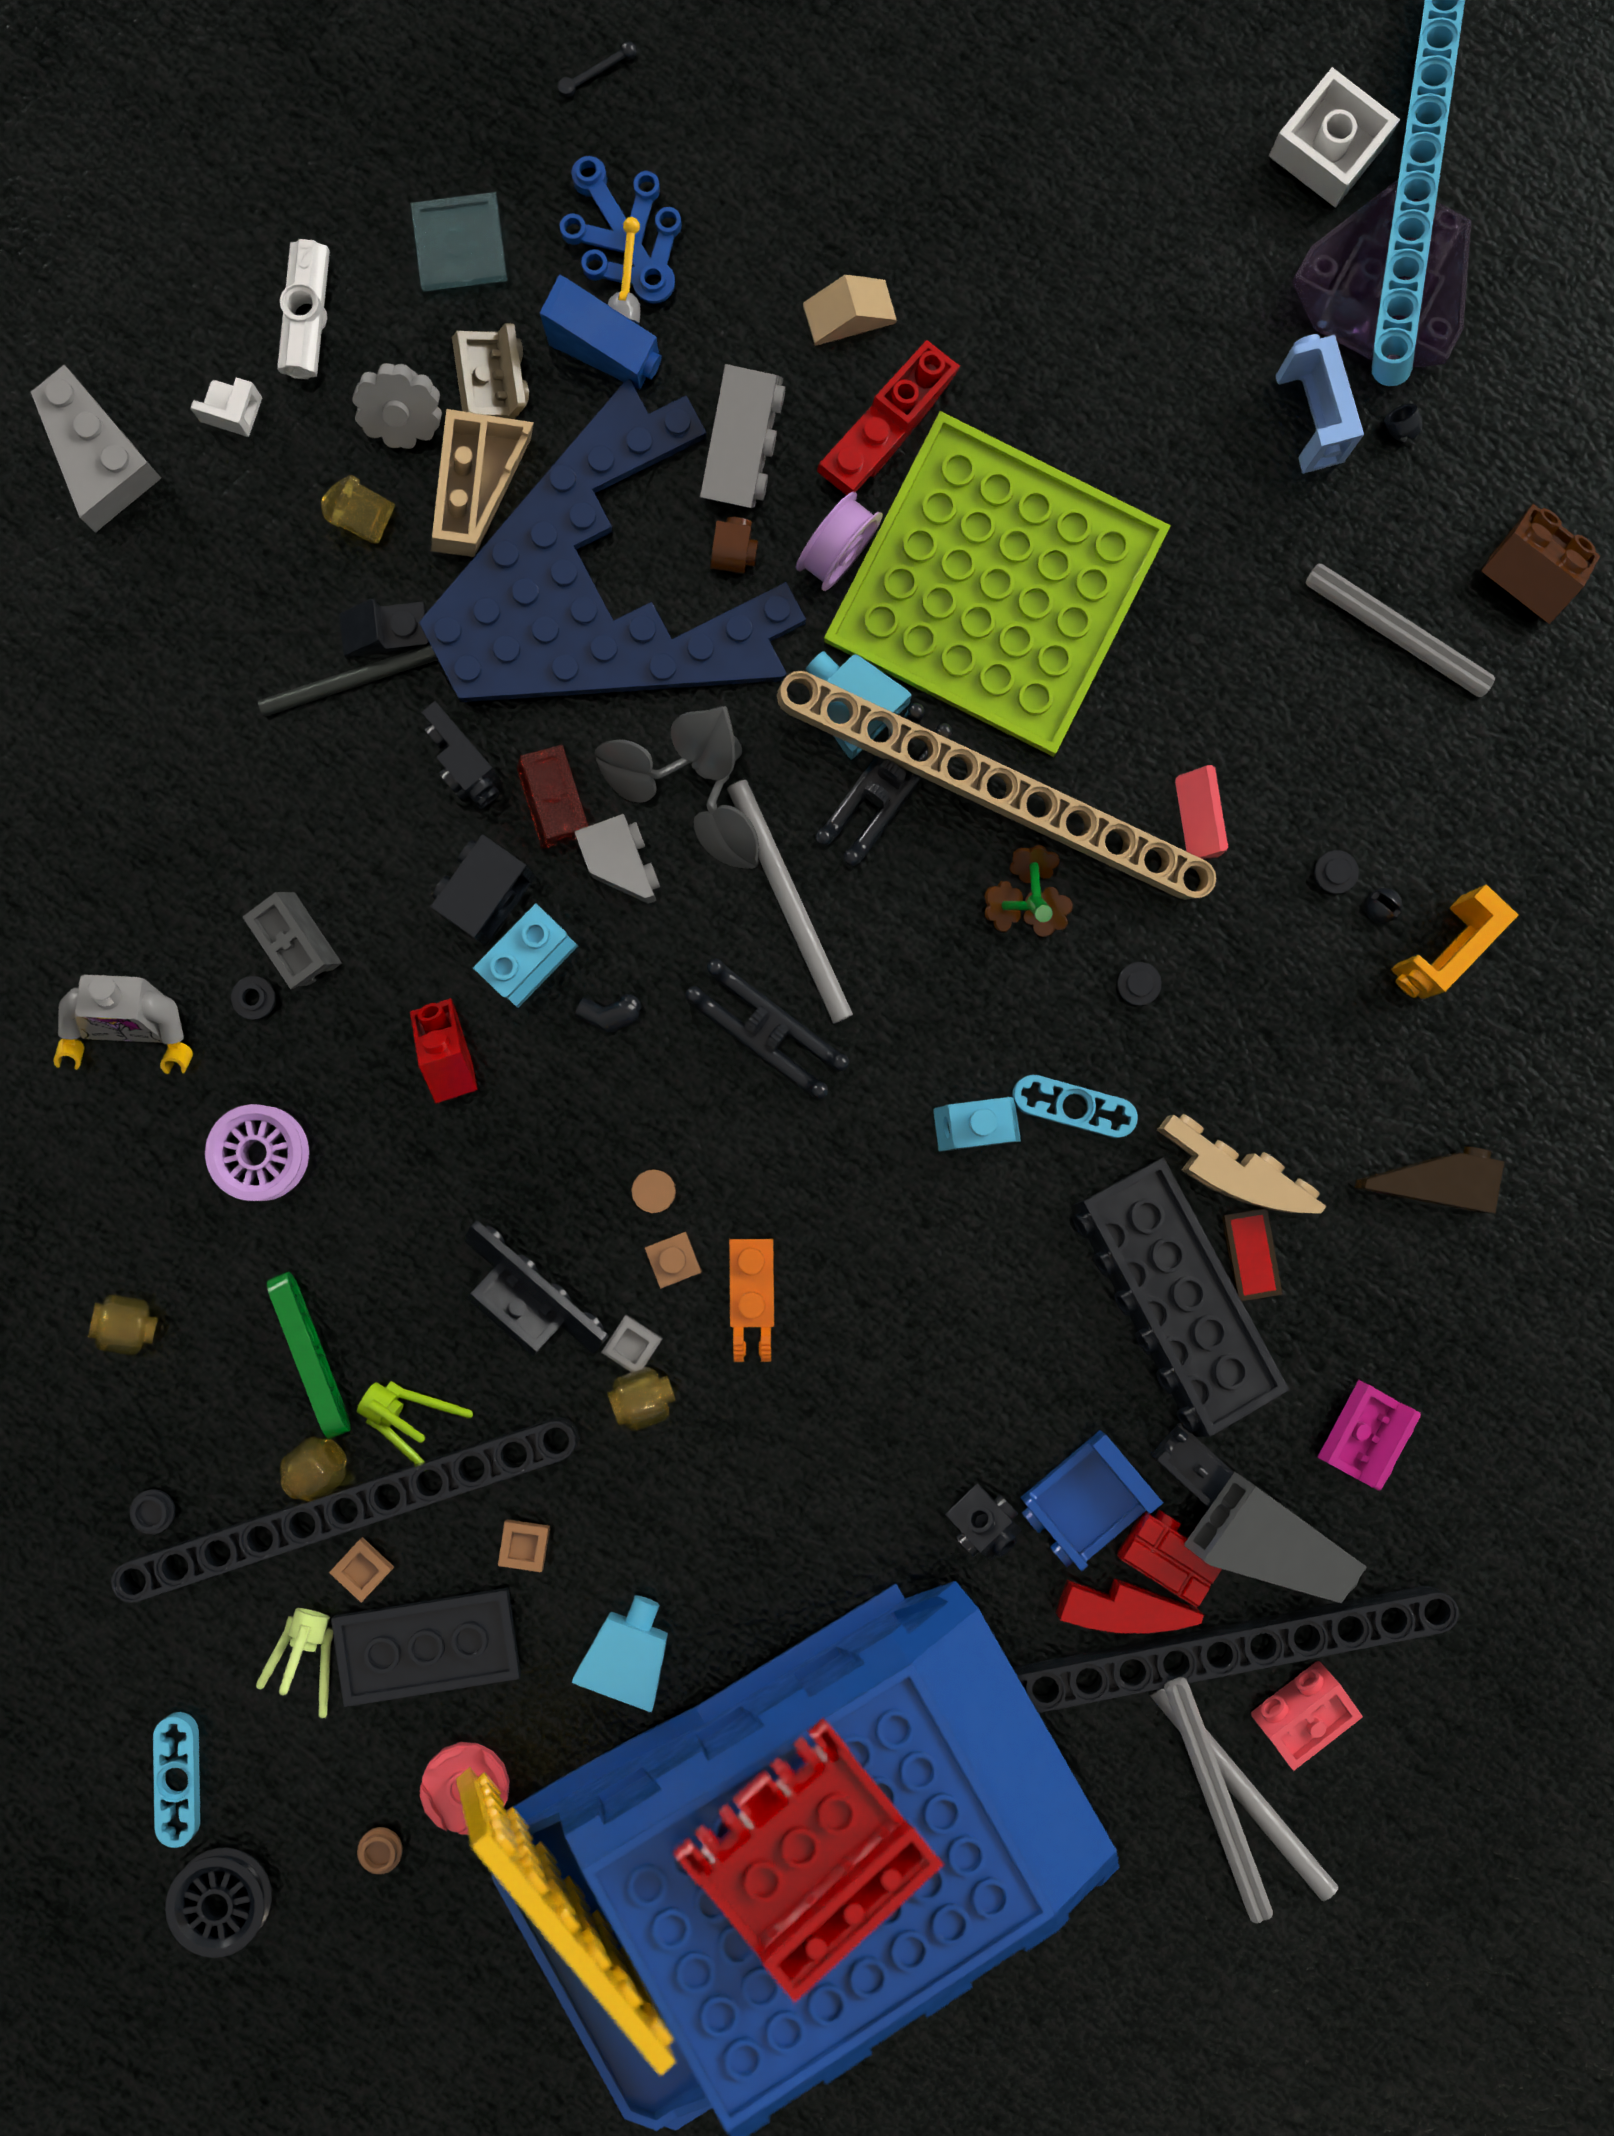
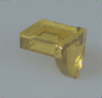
[321,475,395,543]

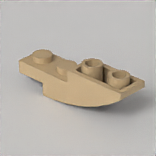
[1157,1114,1326,1213]

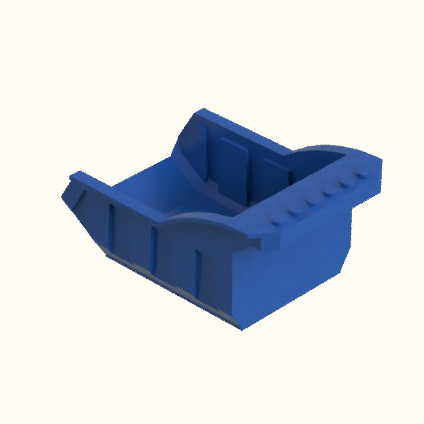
[491,1581,1119,2136]

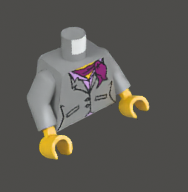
[53,975,193,1074]

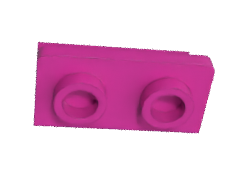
[1318,1380,1420,1491]

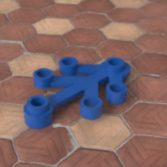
[560,156,682,303]

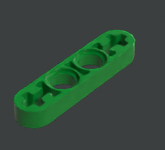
[267,1271,351,1439]

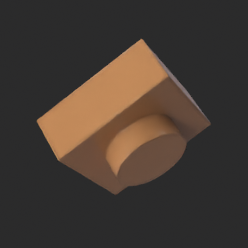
[645,1232,702,1289]
[498,1520,550,1572]
[329,1537,394,1602]

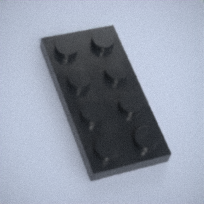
[331,1588,521,1707]

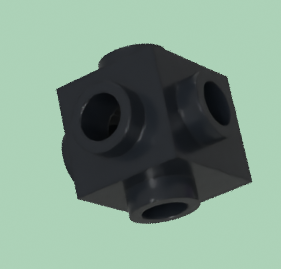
[946,1484,1022,1561]

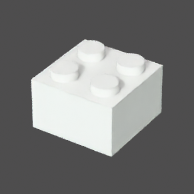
[1269,67,1400,208]

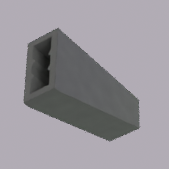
[1184,1472,1367,1603]

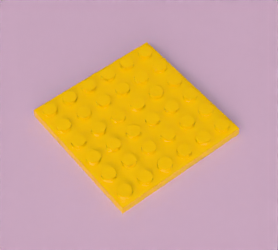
[456,1767,676,2076]

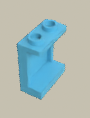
[473,903,578,1008]

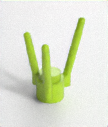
[357,1381,473,1472]

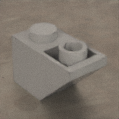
[575,814,660,904]

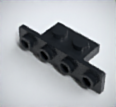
[464,1221,608,1356]

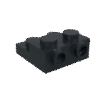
[422,701,503,809]

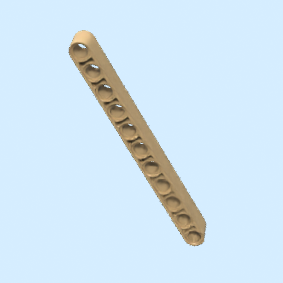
[777,671,1216,900]

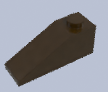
[1355,1147,1505,1213]

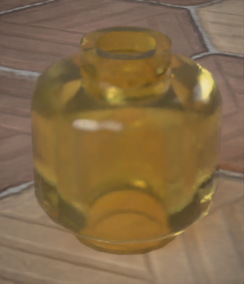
[88,1295,157,1356]
[608,1367,676,1431]
[280,1437,347,1502]

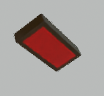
[1222,1208,1283,1301]

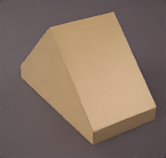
[803,275,897,346]

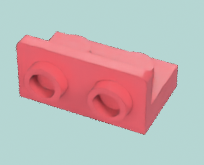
[1251,1661,1363,1771]

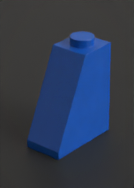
[540,275,662,390]

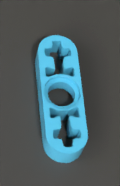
[1012,1075,1138,1138]
[153,1712,200,1848]

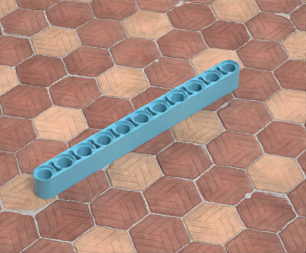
[1372,0,1465,386]

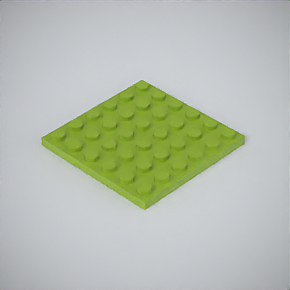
[824,411,1171,757]

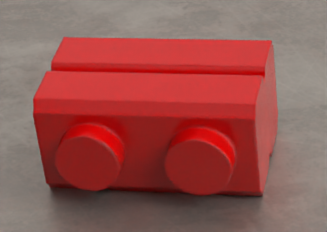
[1117,1509,1222,1608]

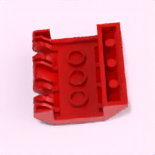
[672,1718,944,2003]

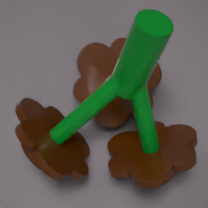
[985,845,1073,937]

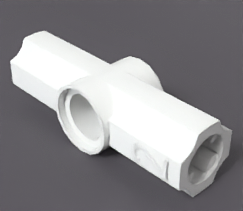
[277,239,330,379]

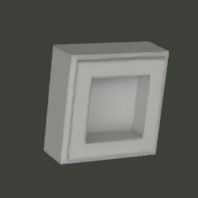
[601,1315,663,1376]

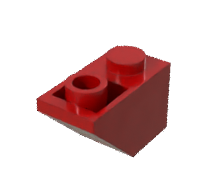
[410,998,477,1103]

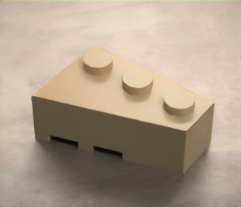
[431,409,534,557]

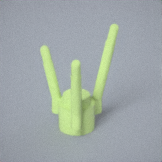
[256,1608,334,1718]

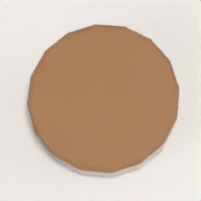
[632,1170,676,1213]

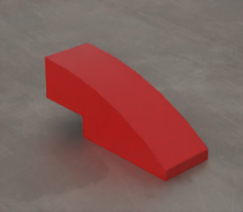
[1055,1578,1204,1633]

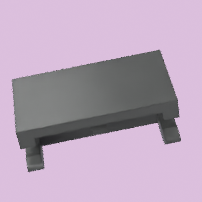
[243,892,342,989]

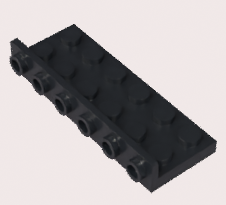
[1071,1157,1289,1437]

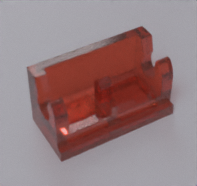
[516,745,588,849]

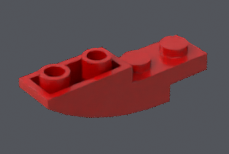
[817,340,960,495]

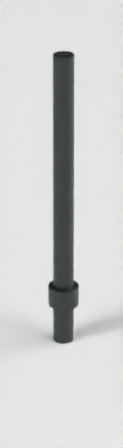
[258,644,438,717]

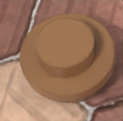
[357,1827,403,1874]

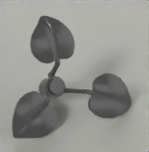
[594,706,760,869]

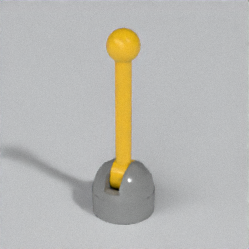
[607,217,641,325]

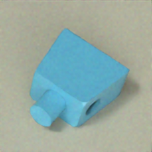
[806,651,912,760]
[933,1097,1021,1152]
[572,1596,668,1712]

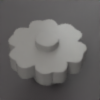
[352,363,442,449]

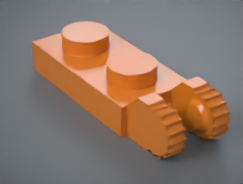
[729,1239,774,1362]

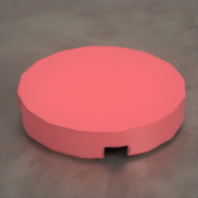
[420,1742,510,1835]

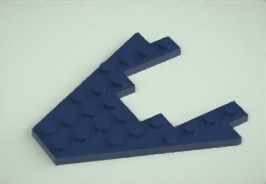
[419,379,806,702]

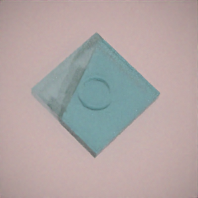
[411,192,508,291]

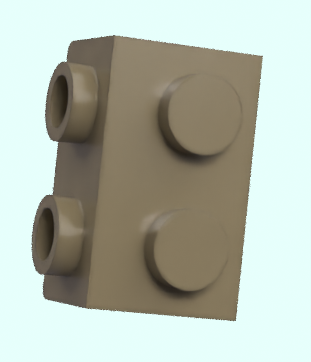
[452,323,529,419]

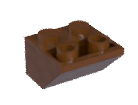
[1482,504,1600,624]

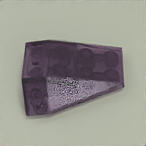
[1292,180,1471,368]

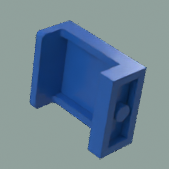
[1020,1430,1163,1571]

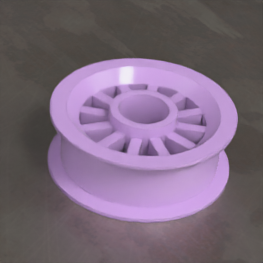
[796,491,883,591]
[205,1104,309,1201]

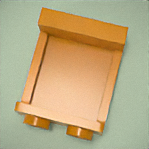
[1391,884,1518,999]

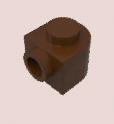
[710,517,758,574]

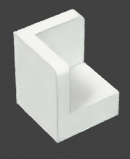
[190,378,262,437]

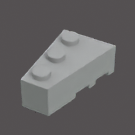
[700,364,785,508]
[31,365,161,533]

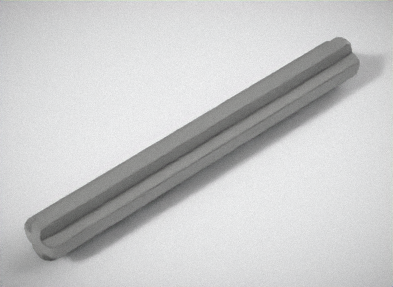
[1306,564,1495,697]

